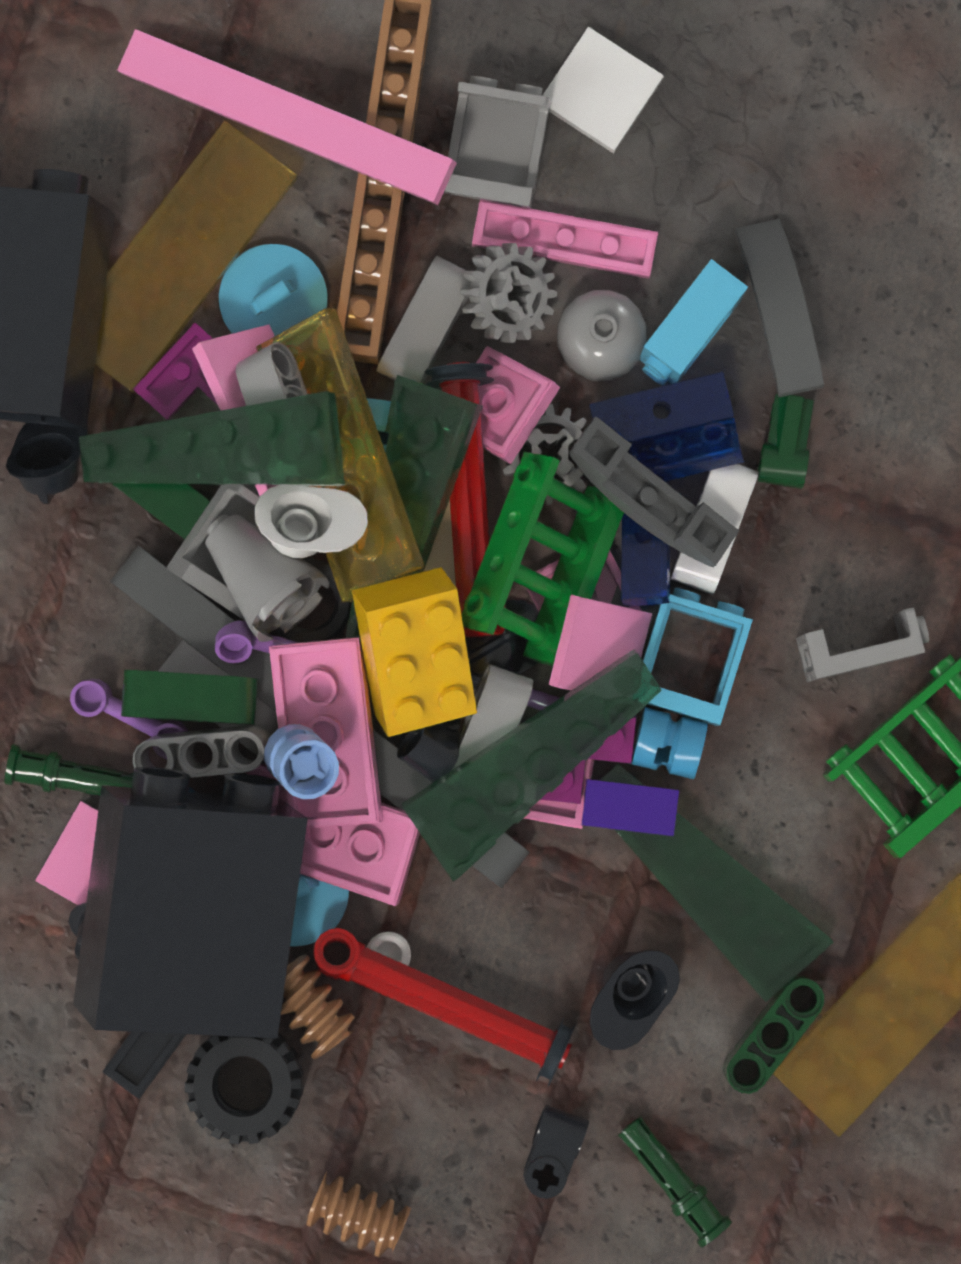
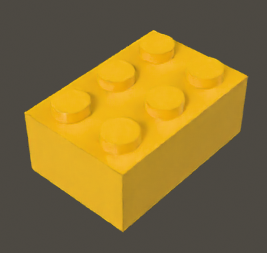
[352,567,477,737]

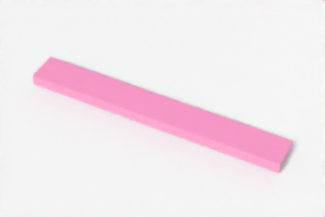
[117,29,457,205]

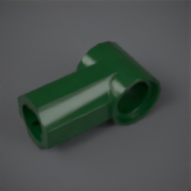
[757,394,814,489]

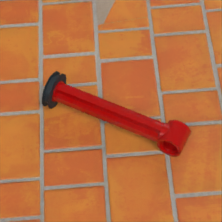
[424,362,506,638]
[314,928,576,1087]

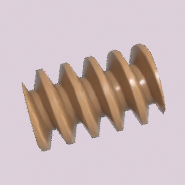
[281,954,356,1060]
[306,1171,411,1258]

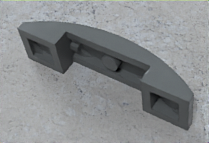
[735,218,824,397]
[569,416,739,568]

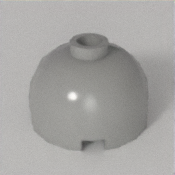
[557,290,647,381]

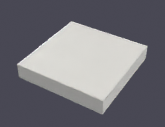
[542,27,664,154]

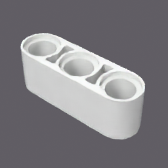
[670,456,759,595]

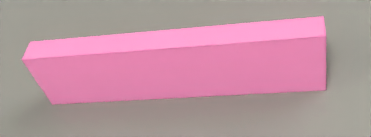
[472,199,658,279]

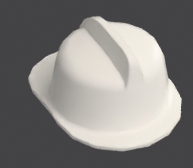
[255,484,368,558]

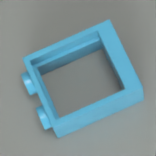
[640,259,748,387]
[631,588,753,726]

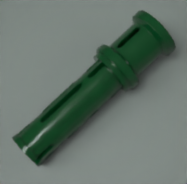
[4,744,133,796]
[618,1116,732,1248]

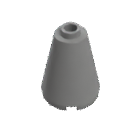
[205,514,329,642]

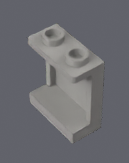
[444,76,551,209]
[166,477,260,621]
[796,607,929,682]

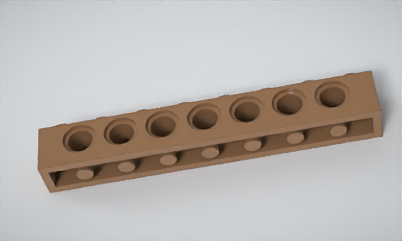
[332,0,432,364]

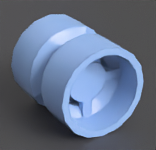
[264,724,339,799]

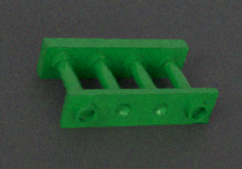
[461,452,624,666]
[823,654,961,858]

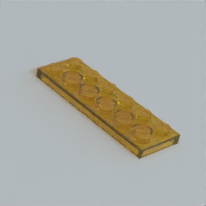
[95,121,298,393]
[256,308,425,602]
[773,873,961,1137]

